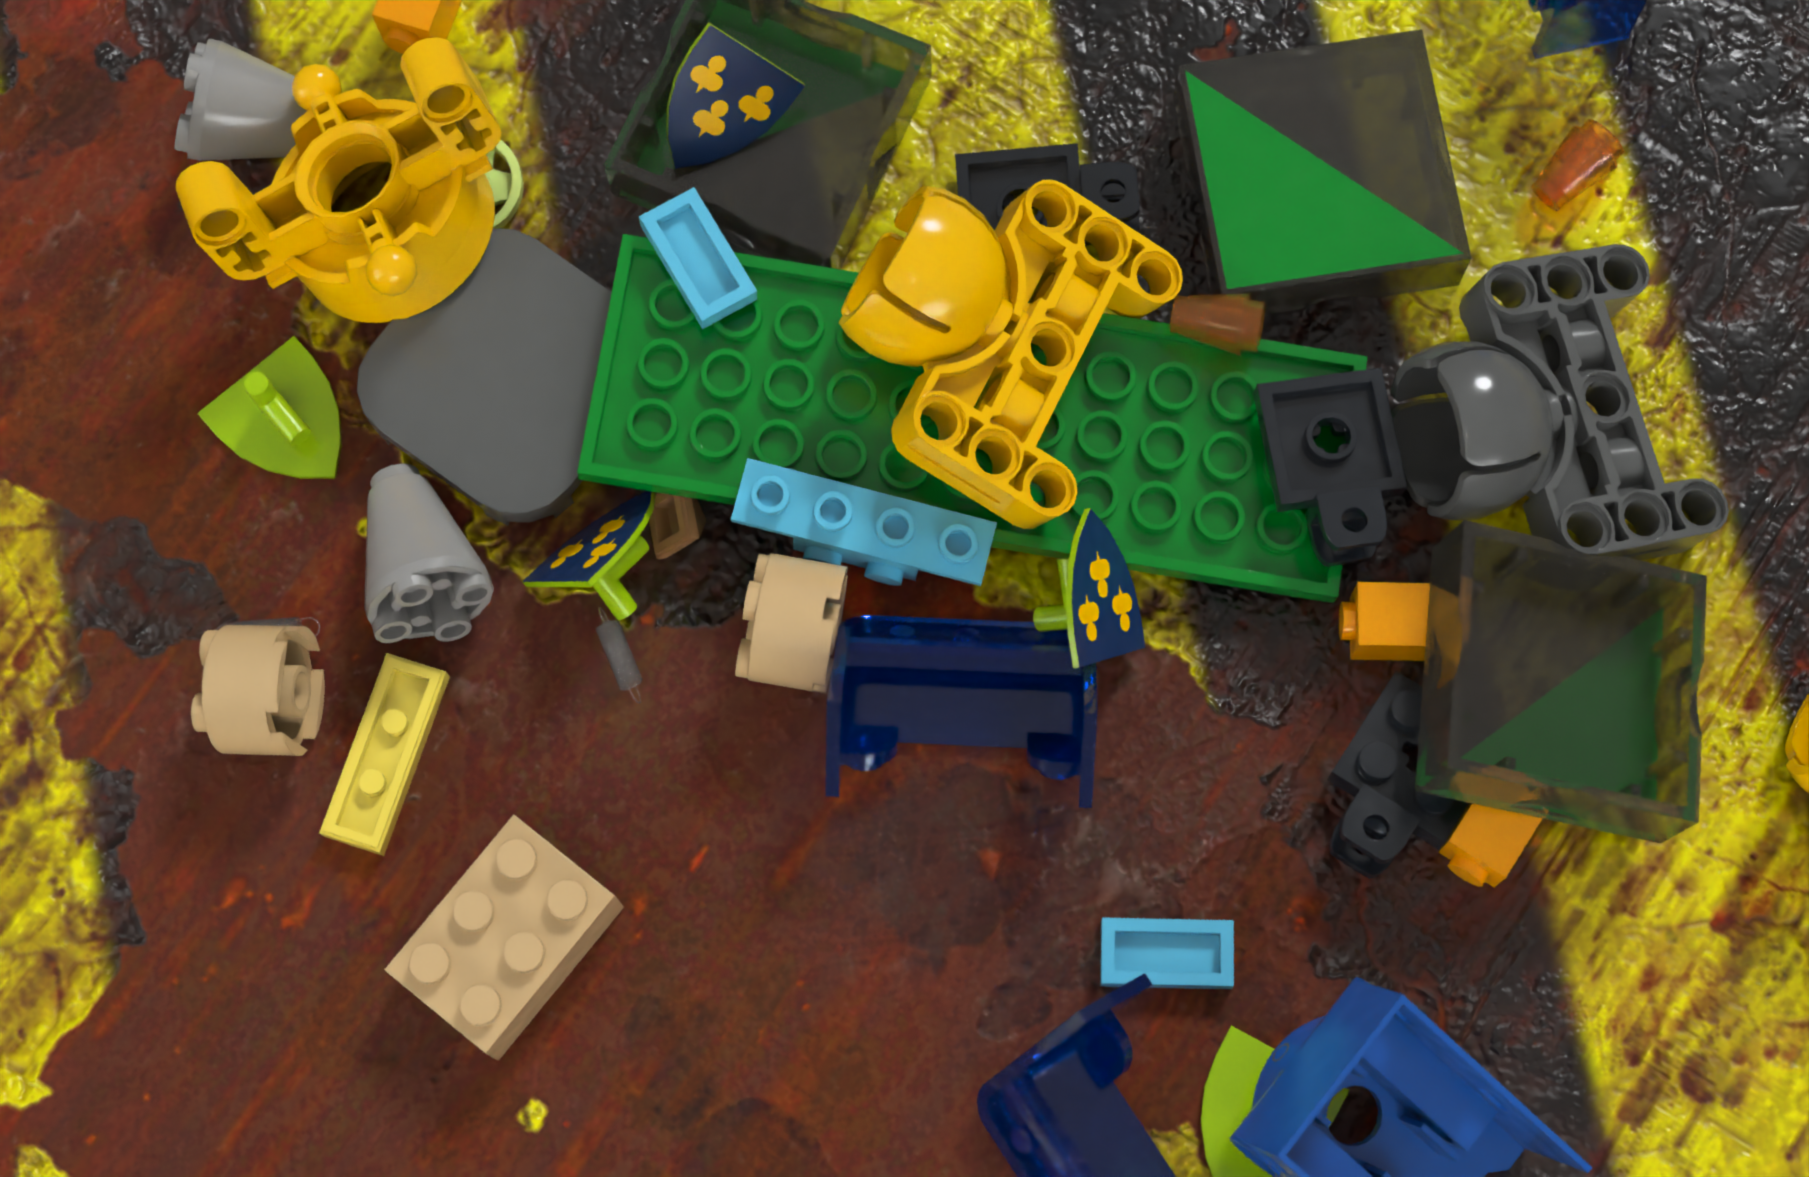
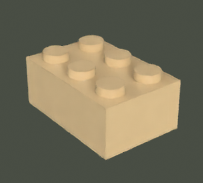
[384,815,624,1061]

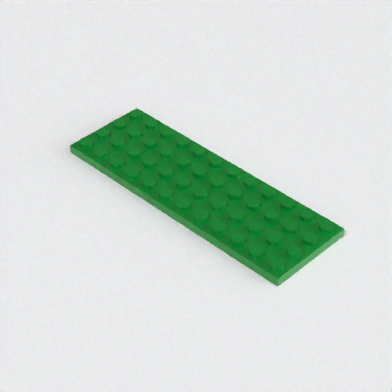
[577,234,1368,603]

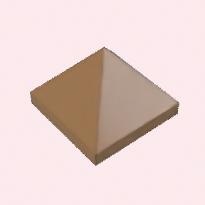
[649,493,706,559]

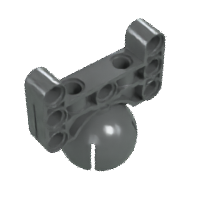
[1391,244,1729,574]

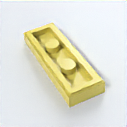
[319,653,450,856]

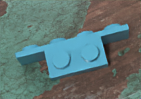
[731,458,997,586]

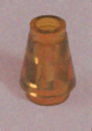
[1531,119,1624,211]
[1170,293,1266,356]

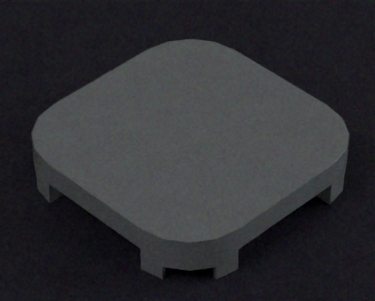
[357,228,612,525]

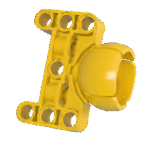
[839,180,1183,529]

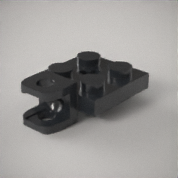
[955,143,1140,247]
[1253,368,1407,567]
[1327,671,1495,879]

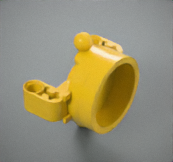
[175,37,502,323]

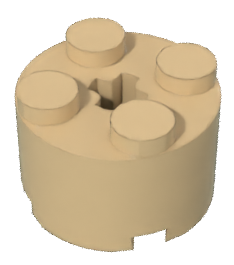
[735,553,848,694]
[191,625,325,756]

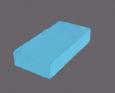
[639,187,757,329]
[1100,918,1234,989]

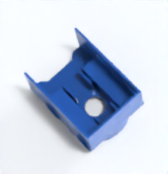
[1229,977,1592,1177]

